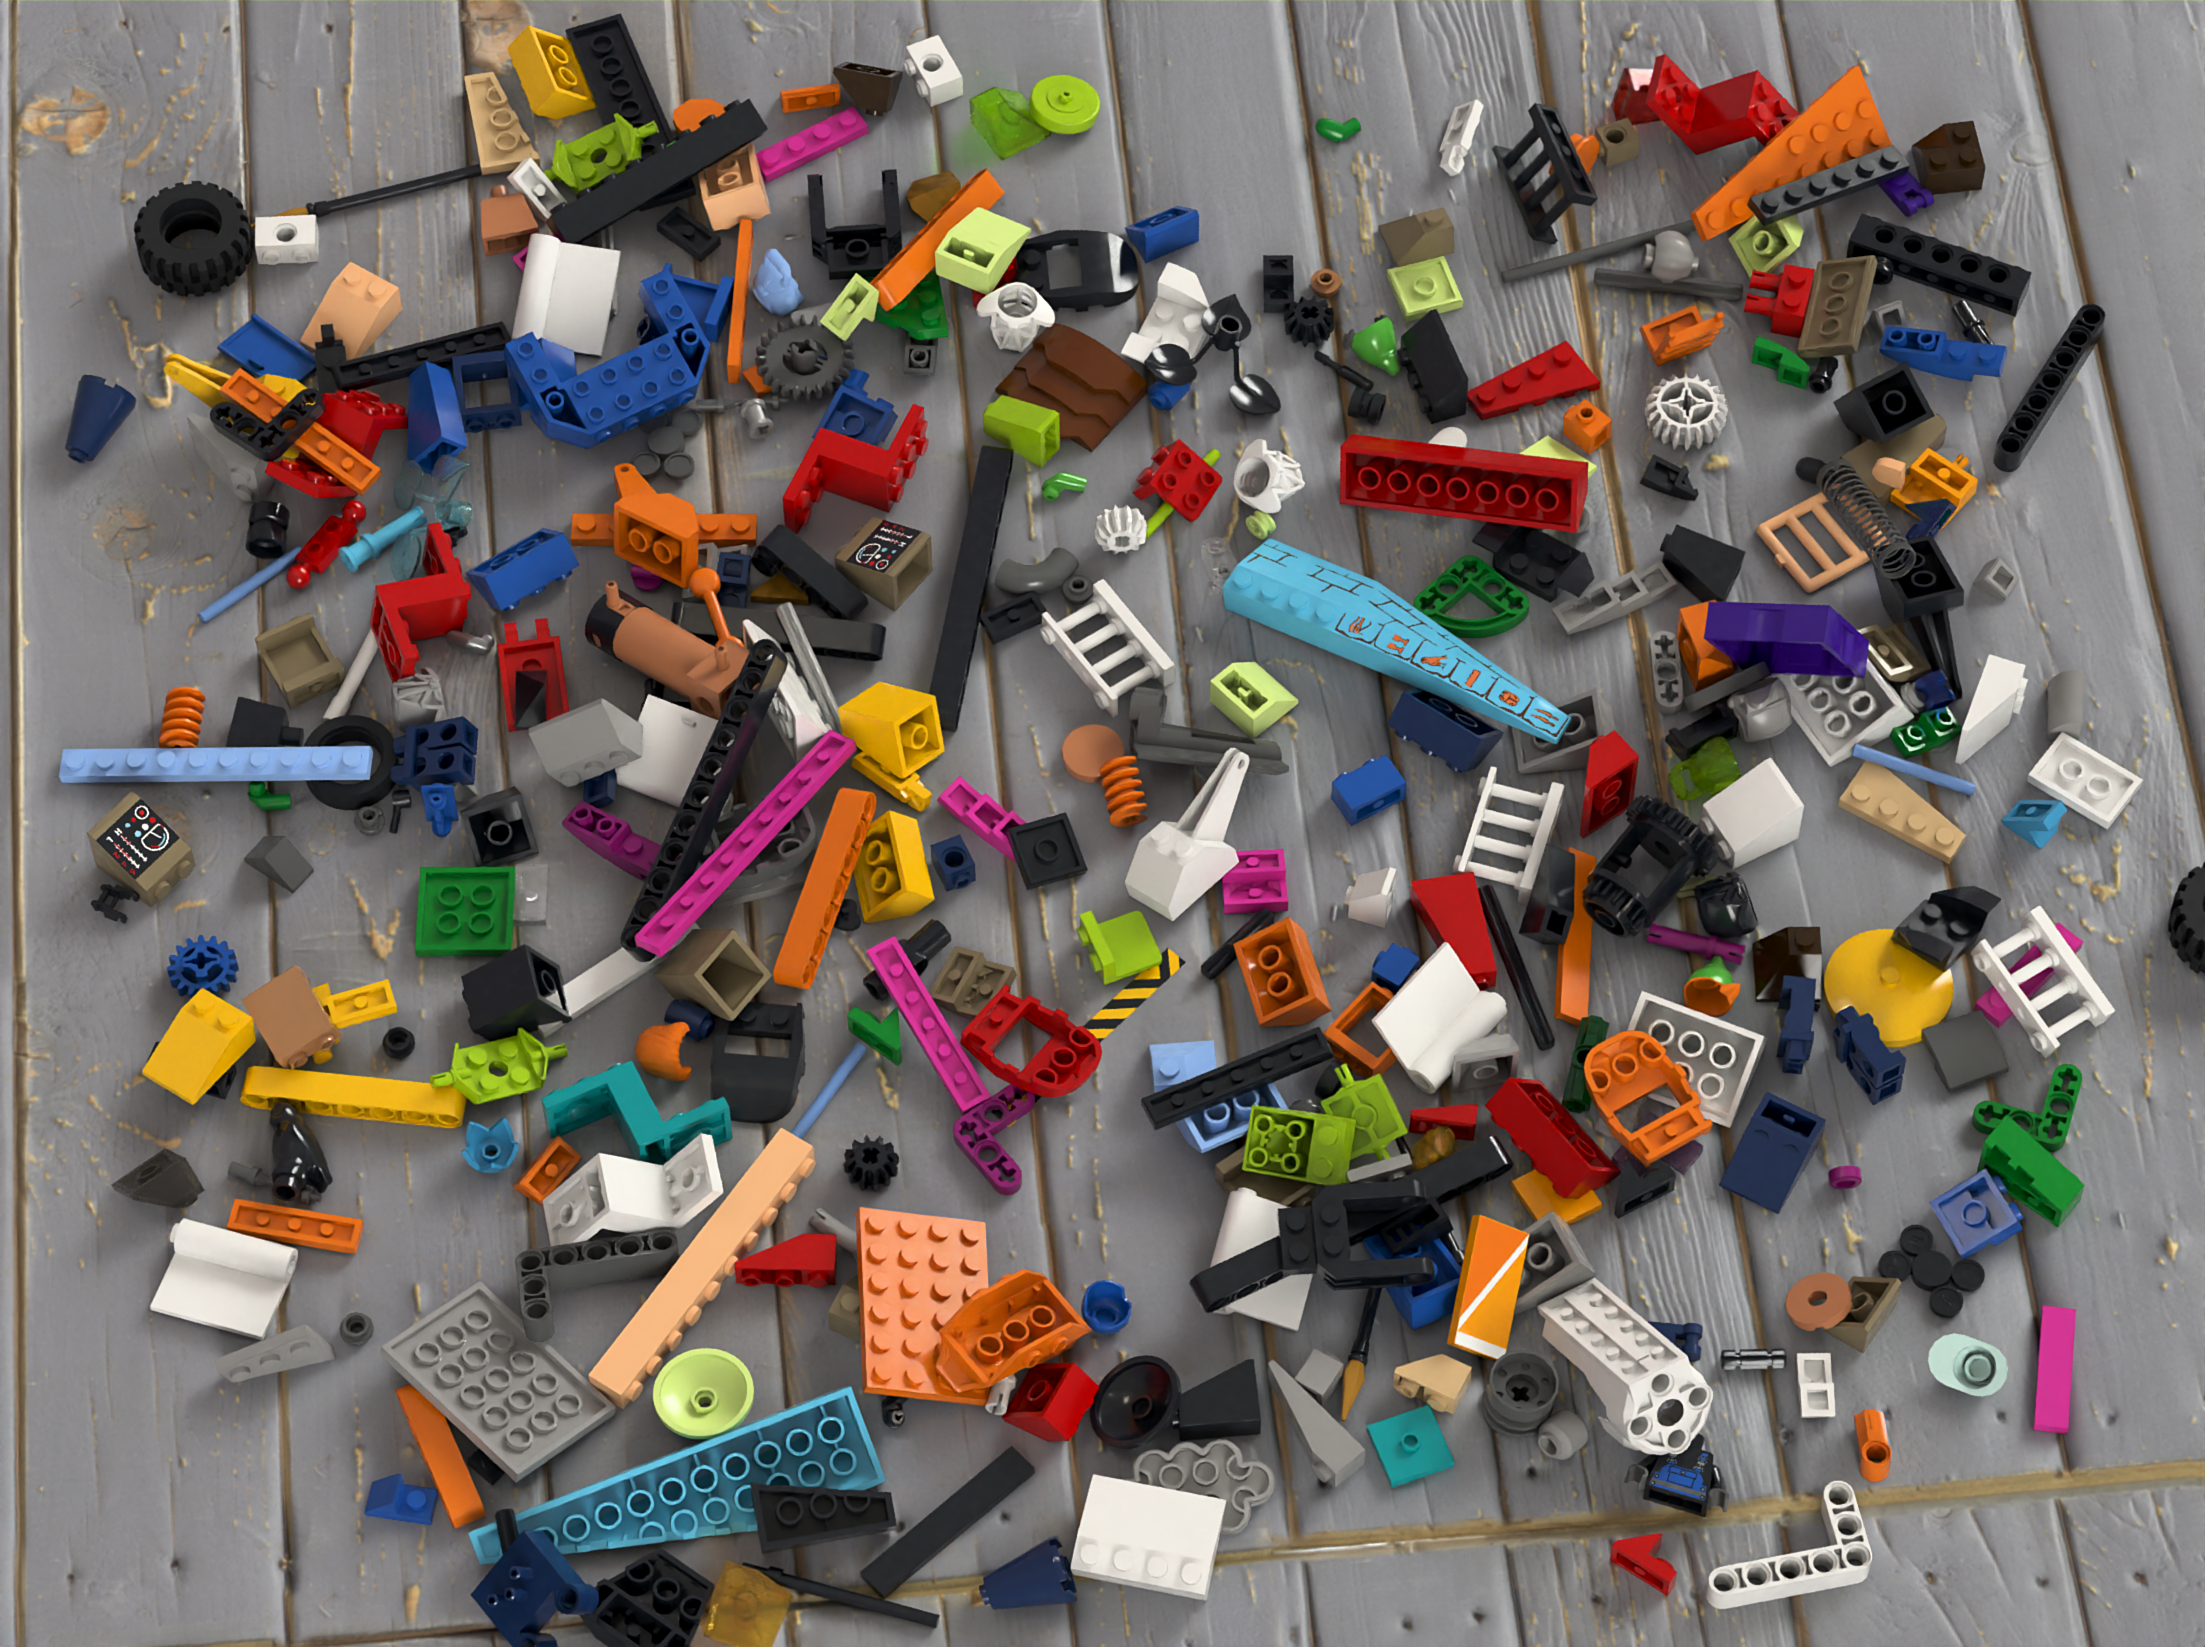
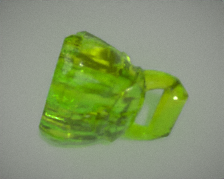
[1668,737,1742,801]

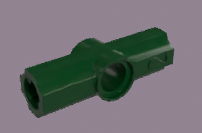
[1562,1015,1609,1114]

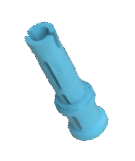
[338,506,428,573]

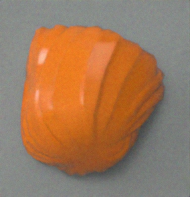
[635,1022,692,1081]

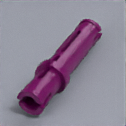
[1647,923,1746,965]

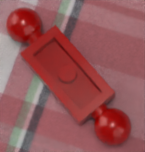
[286,500,366,589]

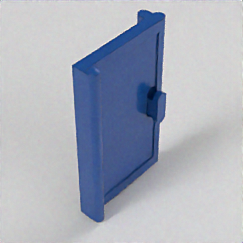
[217,313,317,383]

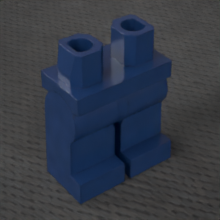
[391,716,478,791]
[1776,975,1816,1074]
[1833,1006,1906,1105]

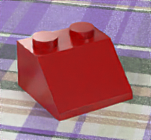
[1002,1362,1099,1442]

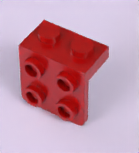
[1132,439,1222,522]

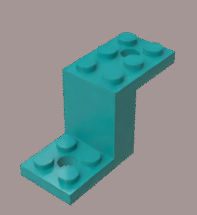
[541,1060,733,1165]

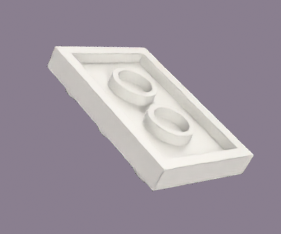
[2027,732,2143,830]

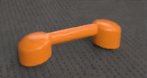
[689,567,744,648]

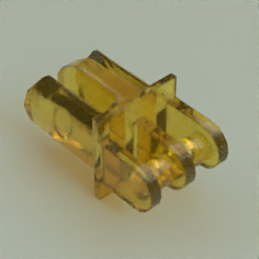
[1410,1126,1455,1171]

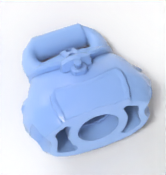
[752,249,805,316]

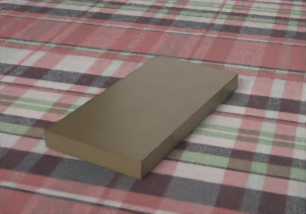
[1797,255,1877,359]

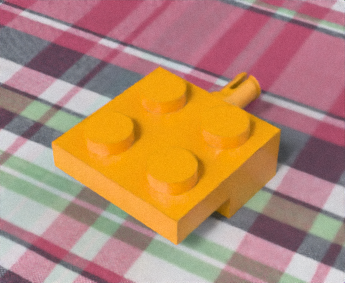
[1889,448,1978,533]

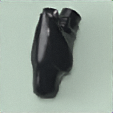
[270,1102,333,1201]

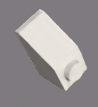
[1344,867,1396,928]

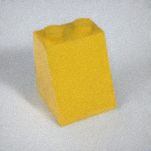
[838,681,945,779]

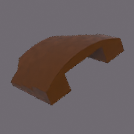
[995,323,1147,453]

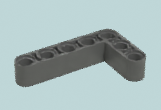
[515,1230,680,1342]

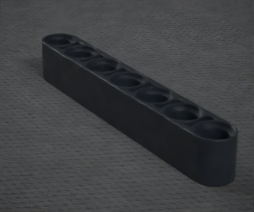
[1993,304,2105,472]
[671,602,886,661]

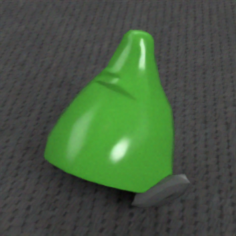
[1342,315,1400,376]

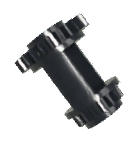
[1582,795,1719,937]

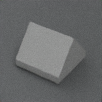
[1868,299,1908,338]

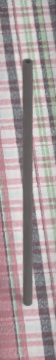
[1501,220,1697,283]

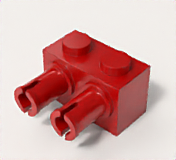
[1744,264,1815,338]

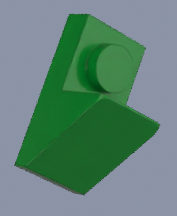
[847,1006,902,1066]

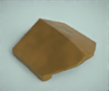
[906,170,962,223]

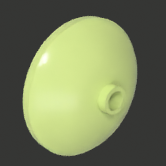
[653,1348,754,1439]

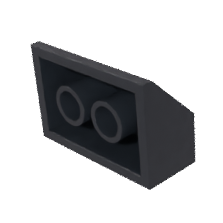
[1397,309,1468,424]

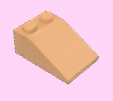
[698,142,771,231]
[300,262,403,361]

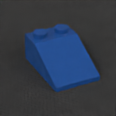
[1363,1223,1462,1330]

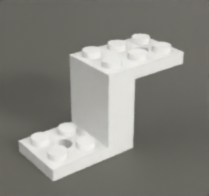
[543,1133,724,1246]

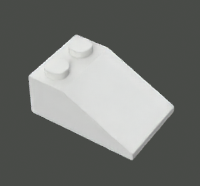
[1955,654,2028,765]

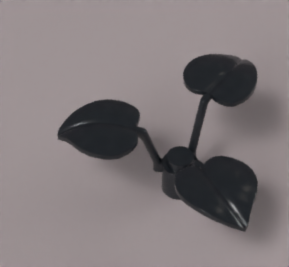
[1144,294,1281,415]

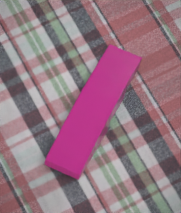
[937,776,1026,863]

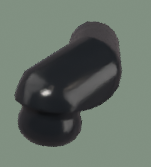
[881,1395,909,1429]

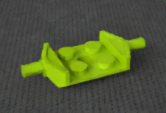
[543,113,659,194]

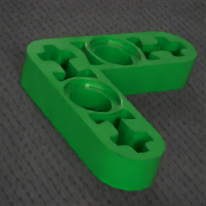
[1972,1064,2082,1152]

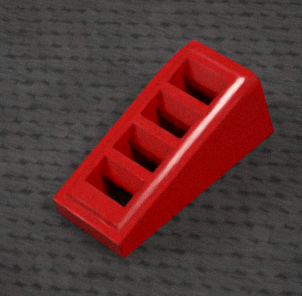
[1409,1104,1478,1141]

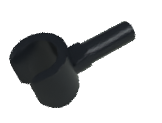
[389,789,411,834]

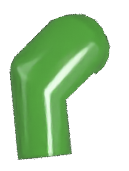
[1041,472,1087,501]

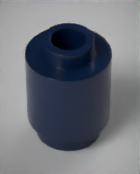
[664,999,715,1042]

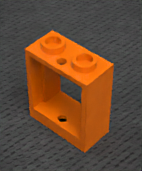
[1323,981,1397,1078]

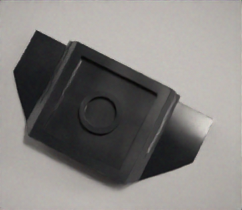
[1472,522,1594,603]
[1891,886,2001,972]

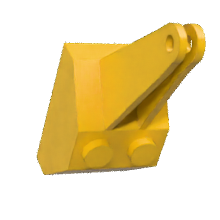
[163,353,315,459]

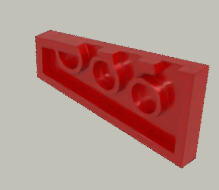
[1467,340,1600,421]

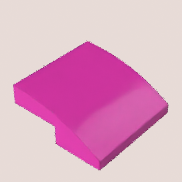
[1221,849,1288,914]

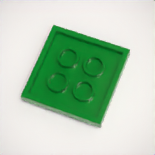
[415,867,517,956]

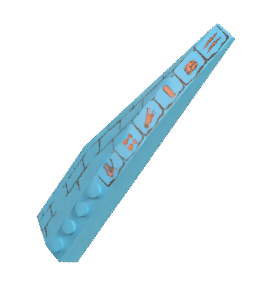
[1222,538,1571,744]

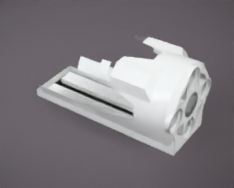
[1537,1278,1713,1455]

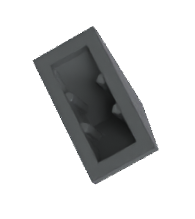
[244,836,314,893]

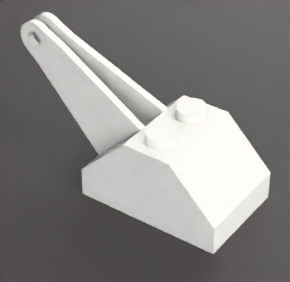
[1125,748,1249,921]

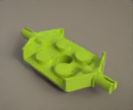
[430,1028,568,1105]

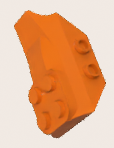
[935,1269,1092,1394]

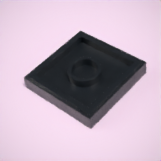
[1005,812,1088,890]

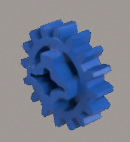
[167,935,239,999]

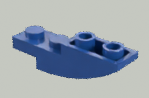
[1879,326,2007,382]

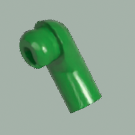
[247,781,292,811]

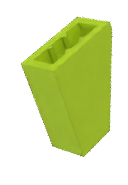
[982,395,1060,469]

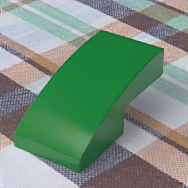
[1751,336,1810,389]

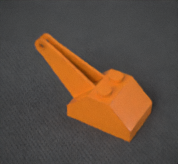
[614,463,698,589]

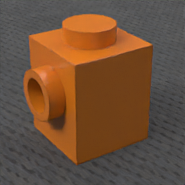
[1563,399,1612,455]

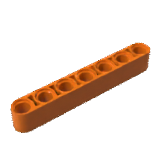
[870,168,1005,311]
[773,788,876,990]

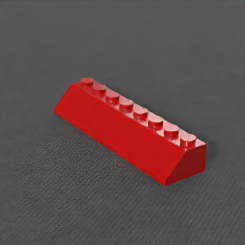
[1340,434,1588,533]

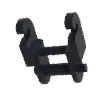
[91,884,140,923]

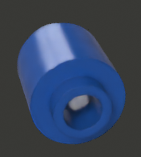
[1148,380,1192,411]

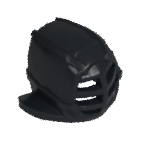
[1695,871,1759,938]

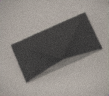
[515,670,548,730]

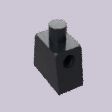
[226,697,304,747]

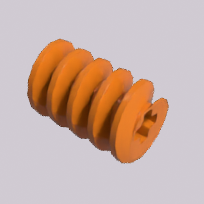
[158,687,206,748]
[1099,756,1148,827]

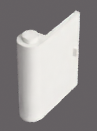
[511,234,621,357]
[615,694,734,817]
[1371,942,1507,1094]
[1200,1188,1313,1332]
[150,1218,298,1340]

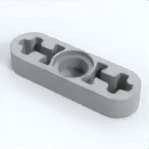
[1649,631,1684,715]

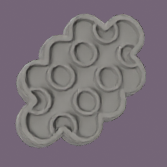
[1124,1439,1275,1535]

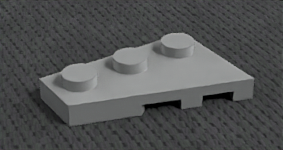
[215,1324,336,1383]

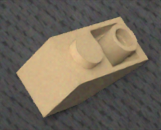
[1393,1354,1472,1414]

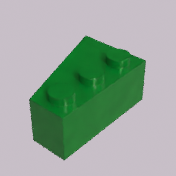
[1977,1115,2085,1227]

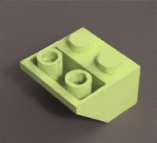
[1210,662,1298,739]

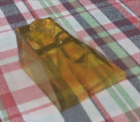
[704,1560,793,1647]

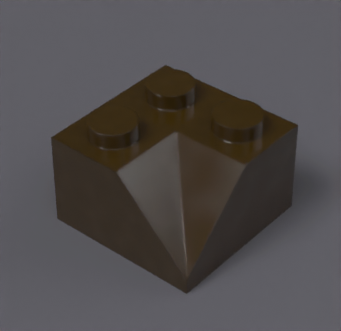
[1911,121,1986,195]

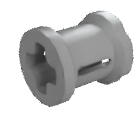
[739,399,774,440]

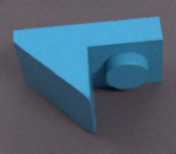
[2001,800,2067,849]

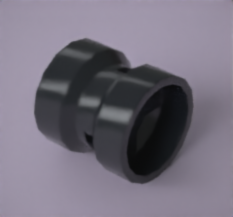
[1348,387,1386,424]

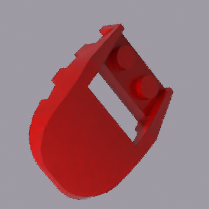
[960,985,1102,1098]

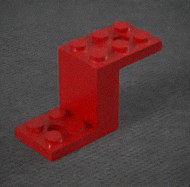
[1645,54,1800,155]
[264,389,408,498]
[782,404,929,535]
[369,522,471,683]

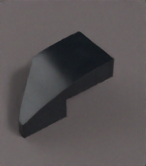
[1640,454,1699,501]

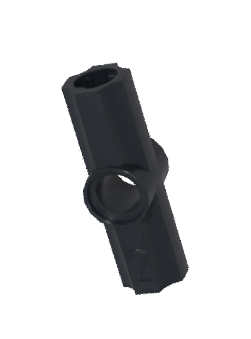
[863,919,951,1001]

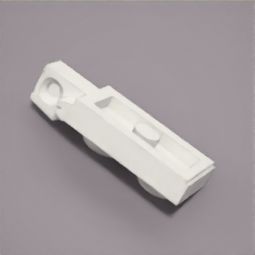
[1439,100,1484,176]

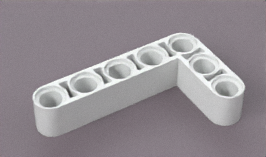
[1706,1481,1872,1609]

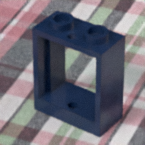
[452,350,522,433]

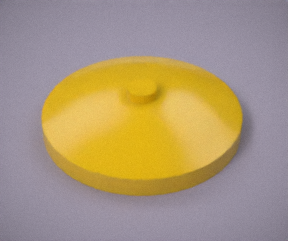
[1823,929,1954,1047]

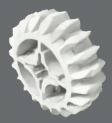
[1644,373,1728,451]

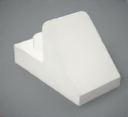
[507,158,567,222]

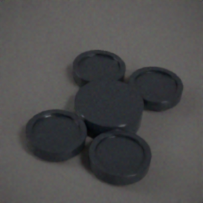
[1878,1225,1985,1318]

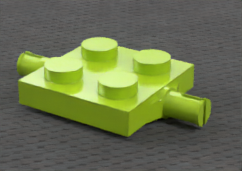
[1320,1063,1408,1162]

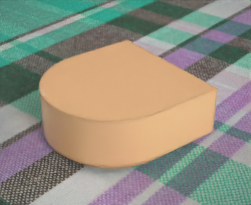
[1872,457,1905,490]

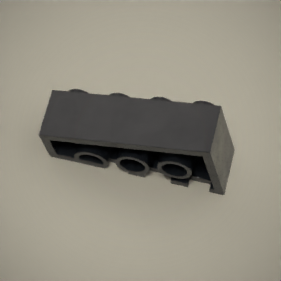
[750,1483,897,1554]

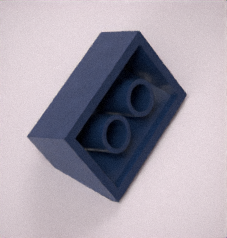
[1387,688,1504,773]

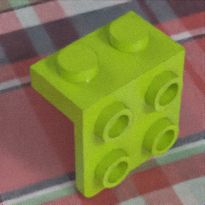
[1076,910,1162,985]

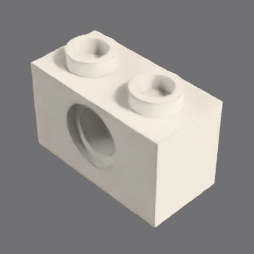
[903,35,963,107]
[255,215,319,265]

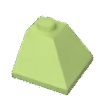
[1728,215,1804,279]

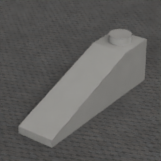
[1267,1359,1366,1488]

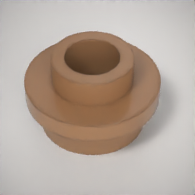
[1310,269,1341,298]

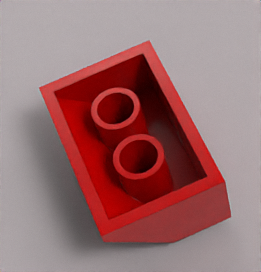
[1579,730,1639,839]

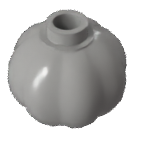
[1641,231,1699,284]

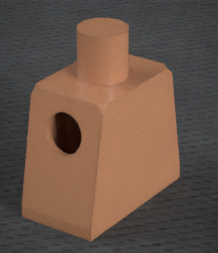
[481,185,539,257]

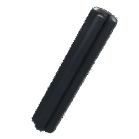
[1201,908,1274,980]

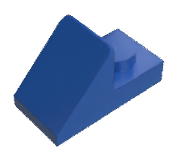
[364,1473,439,1525]

